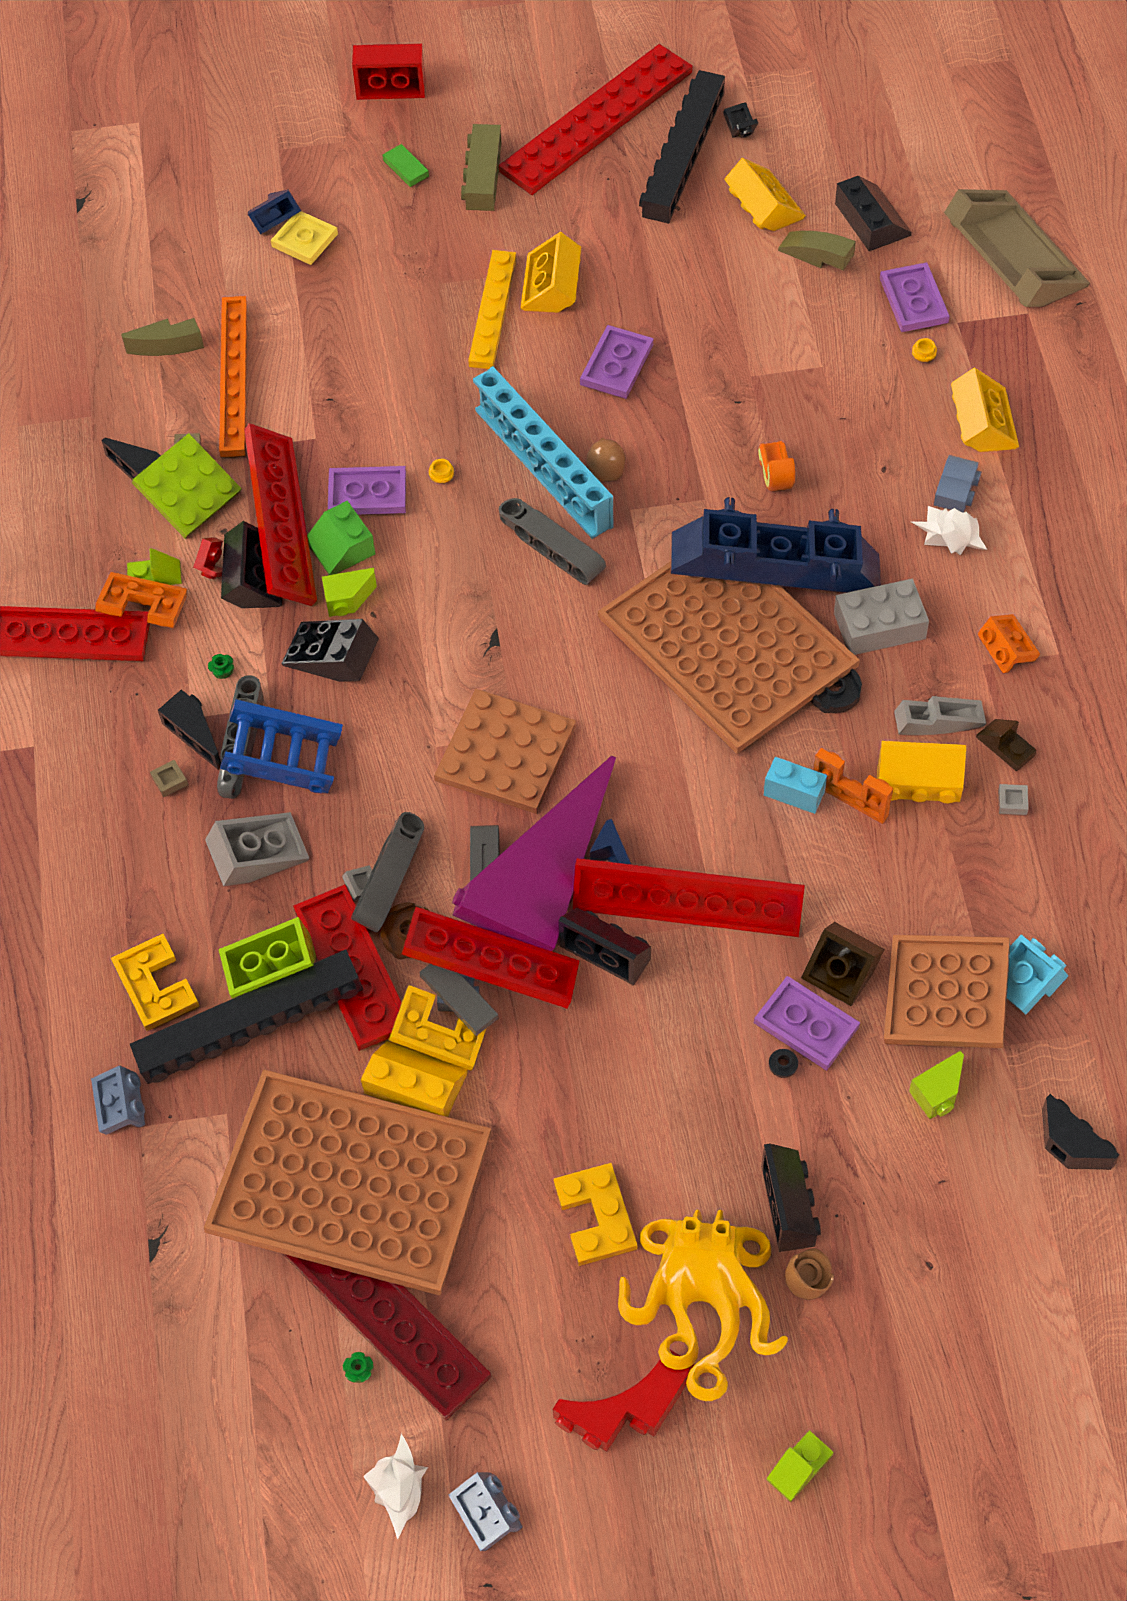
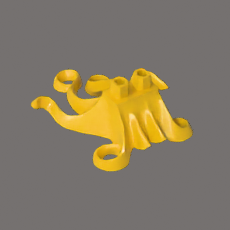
[618,1210,788,1401]

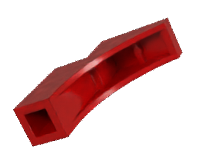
[553,1349,694,1452]

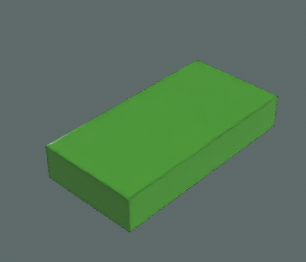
[382,144,429,187]

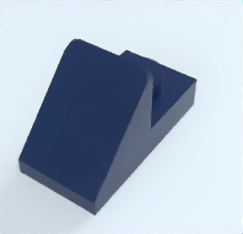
[248,189,301,235]
[590,819,631,864]

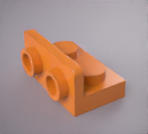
[978,614,1040,673]

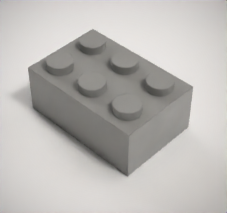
[834,578,929,655]

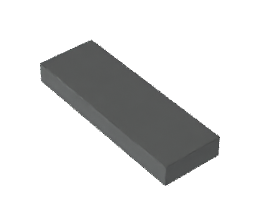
[420,964,499,1036]

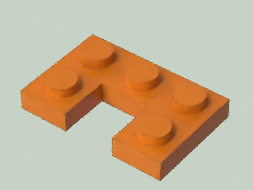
[95,572,187,628]
[813,748,893,824]

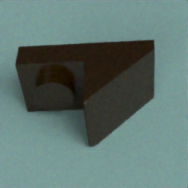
[976,719,1037,772]

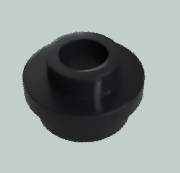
[769,1049,798,1078]

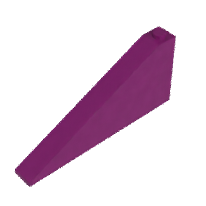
[452,755,616,951]

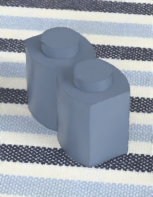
[934,455,982,513]

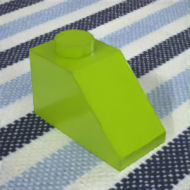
[322,568,377,617]
[909,1051,964,1119]

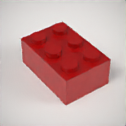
[352,43,426,100]

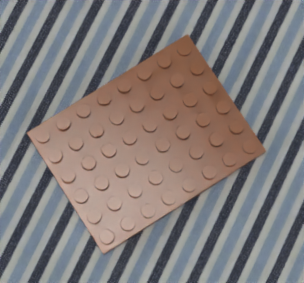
[598,561,860,754]
[204,1069,491,1296]

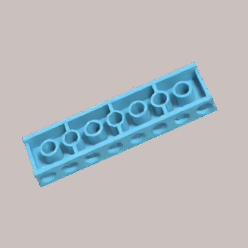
[473,366,614,539]

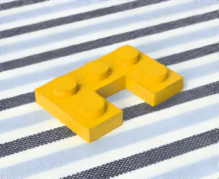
[111,934,199,1032]
[389,985,486,1071]
[553,1163,638,1266]

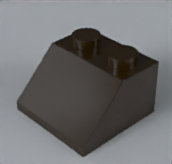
[801,922,885,1006]

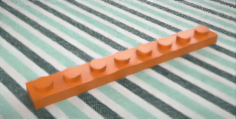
[219,296,247,457]

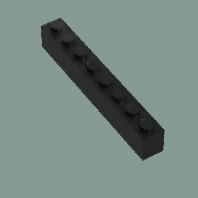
[639,70,725,224]
[130,949,364,1084]

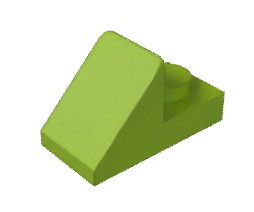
[127,548,182,585]
[766,1430,834,1502]

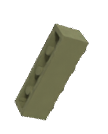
[461,124,502,211]

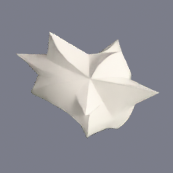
[911,506,987,555]
[363,1434,428,1539]

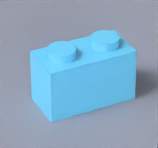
[763,757,827,814]

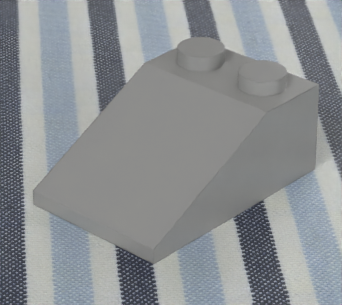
[205,812,309,886]

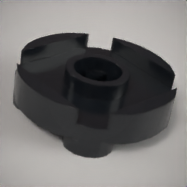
[811,669,862,714]

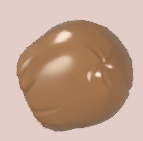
[587,438,626,481]
[785,1248,834,1300]

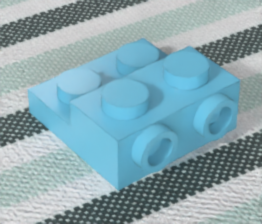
[1007,935,1069,1015]

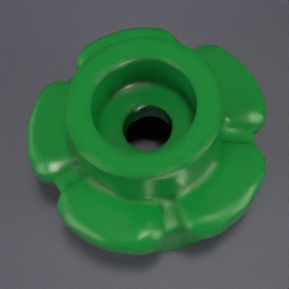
[208,654,234,679]
[342,1352,374,1383]

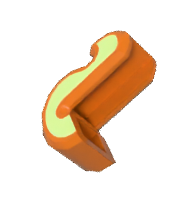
[758,440,795,492]

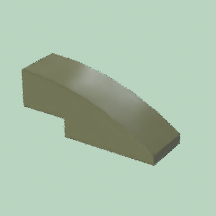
[778,231,856,270]
[121,318,204,356]

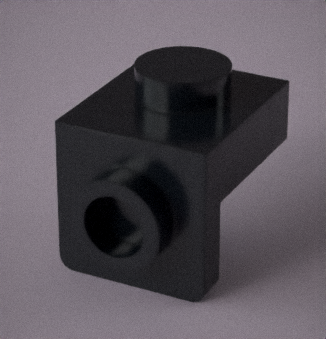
[723,102,759,138]

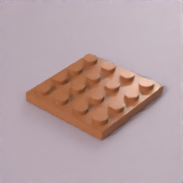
[434,689,576,814]
[884,935,1010,1048]

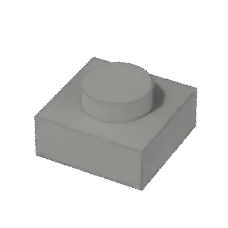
[998,784,1028,815]
[342,865,372,901]

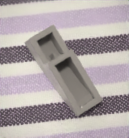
[894,696,986,735]

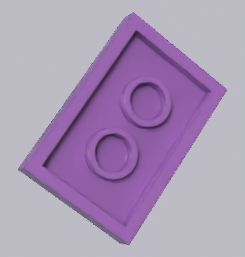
[880,262,950,332]
[580,325,653,399]
[328,466,406,515]
[754,976,860,1071]

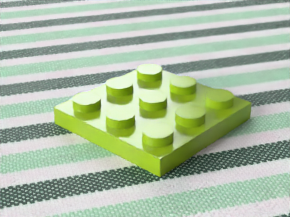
[132,433,242,539]

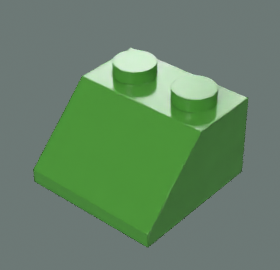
[307,500,375,575]

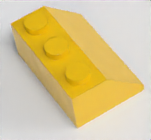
[724,157,806,231]
[521,231,581,313]
[951,367,1019,452]
[877,741,966,803]
[361,1041,468,1117]

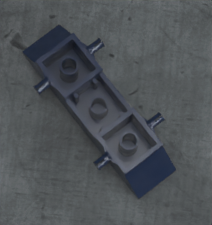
[671,497,881,593]

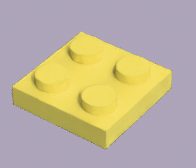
[271,211,338,265]

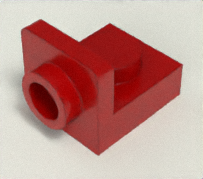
[193,537,223,580]

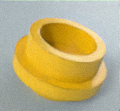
[912,338,937,362]
[429,459,454,483]

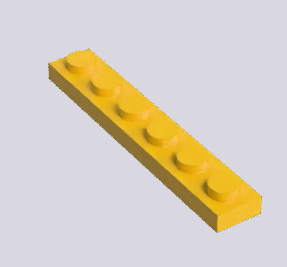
[468,250,517,369]

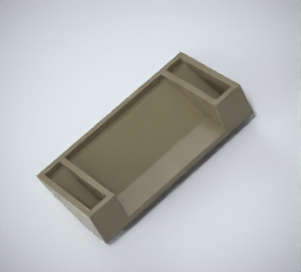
[944,189,1090,308]

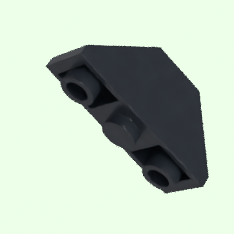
[1042,1094,1120,1170]

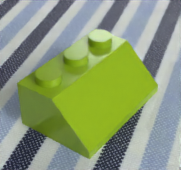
[219,917,316,998]

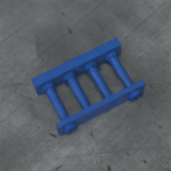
[220,699,343,793]

